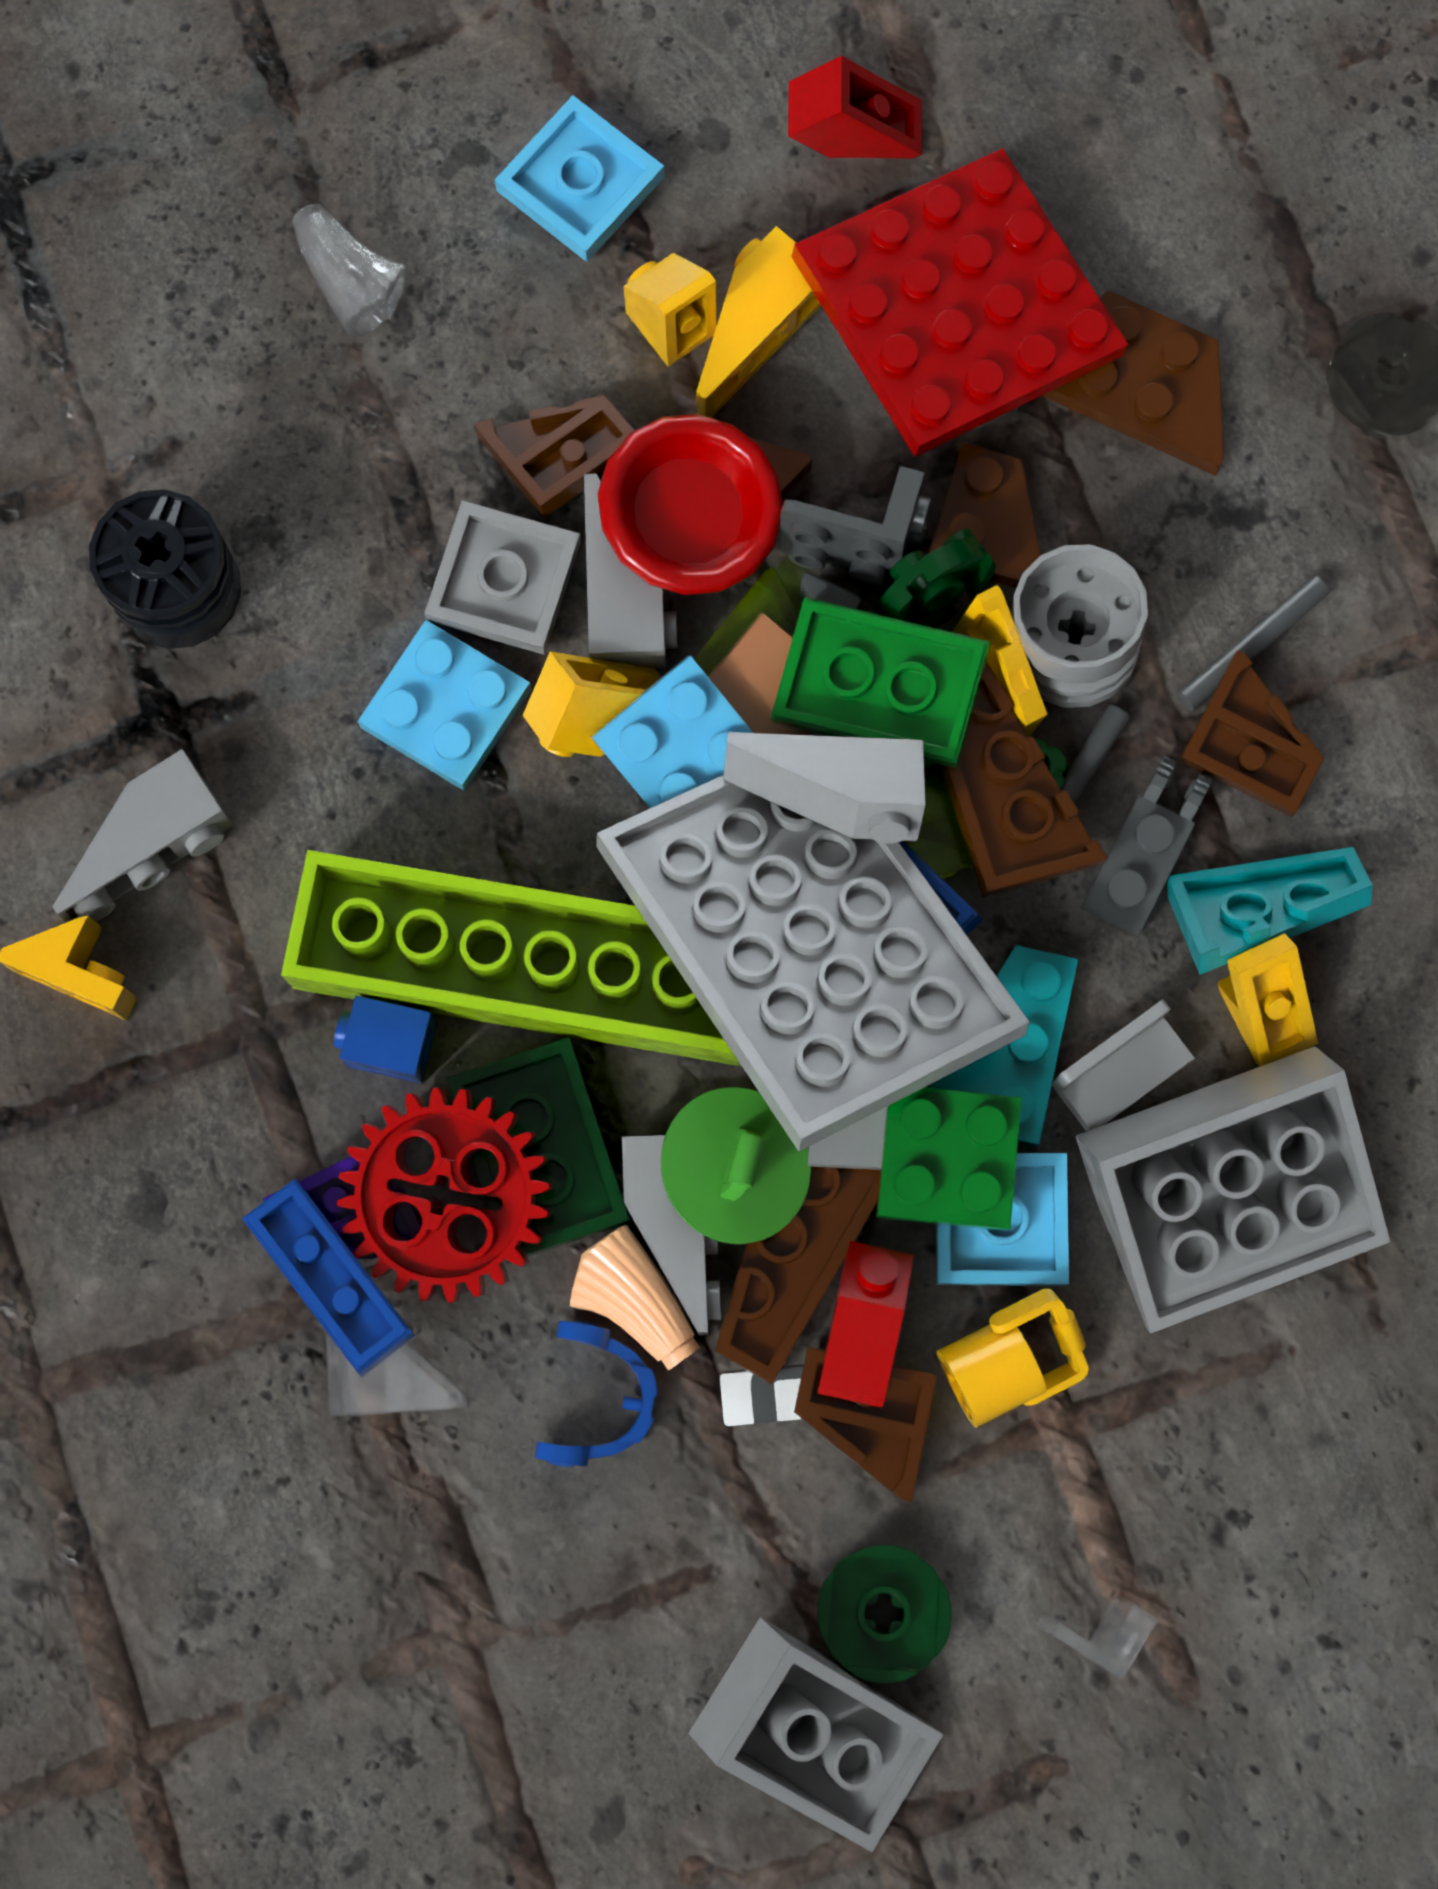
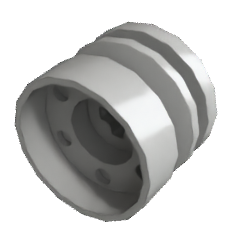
[1012,544,1148,708]

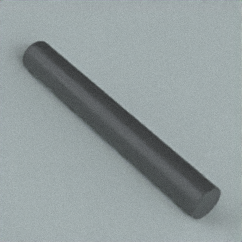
[1176,575,1330,712]
[1060,705,1130,805]

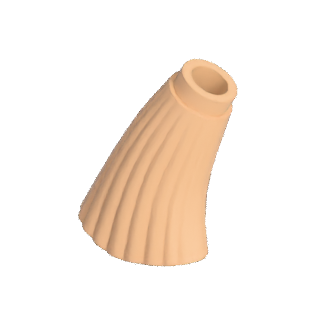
[570,1225,700,1371]

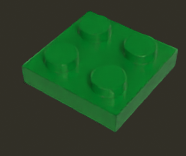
[876,1087,1022,1231]

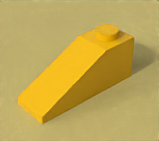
[696,226,821,418]

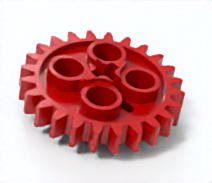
[337,1088,553,1303]

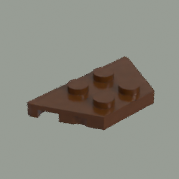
[1042,290,1224,476]

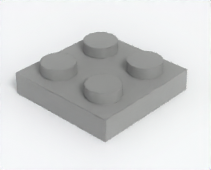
[424,501,581,655]

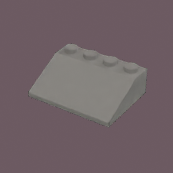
[1076,1046,1391,1334]

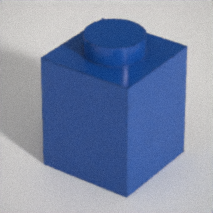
[334,995,438,1084]

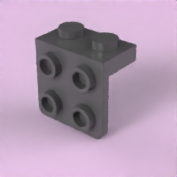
[780,466,932,586]

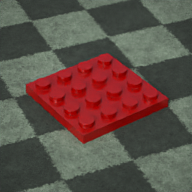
[791,148,1129,457]

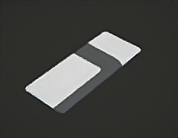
[720,1366,803,1426]

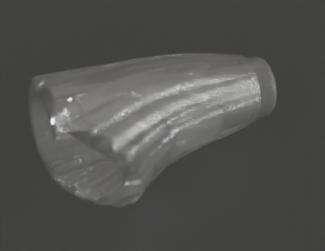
[292,204,408,337]

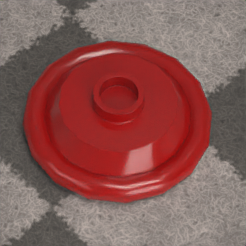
[597,414,783,595]

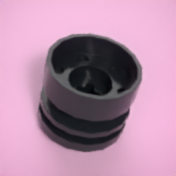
[89,489,241,649]

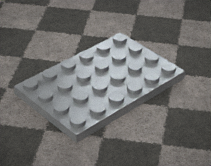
[596,733,1030,1152]

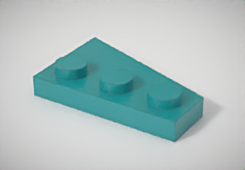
[1167,847,1373,975]
[930,945,1078,1147]

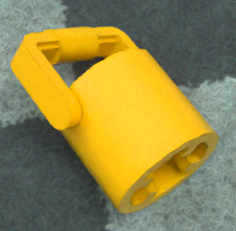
[936,1289,1089,1428]

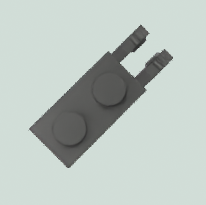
[1080,755,1212,937]

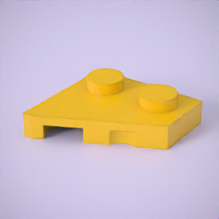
[952,585,1047,737]

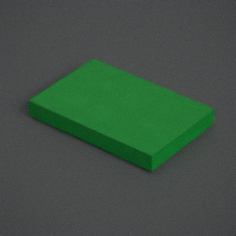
[770,597,990,768]

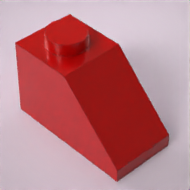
[788,55,922,159]
[817,1241,914,1408]

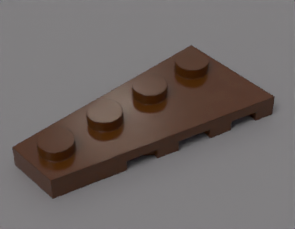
[940,661,1108,897]
[715,1167,881,1385]

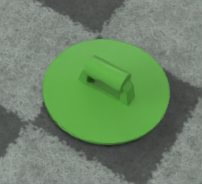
[660,1087,811,1244]

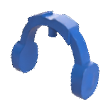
[534,1321,657,1467]

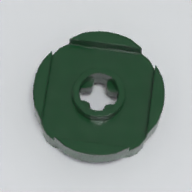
[874,529,996,628]
[817,1544,952,1683]

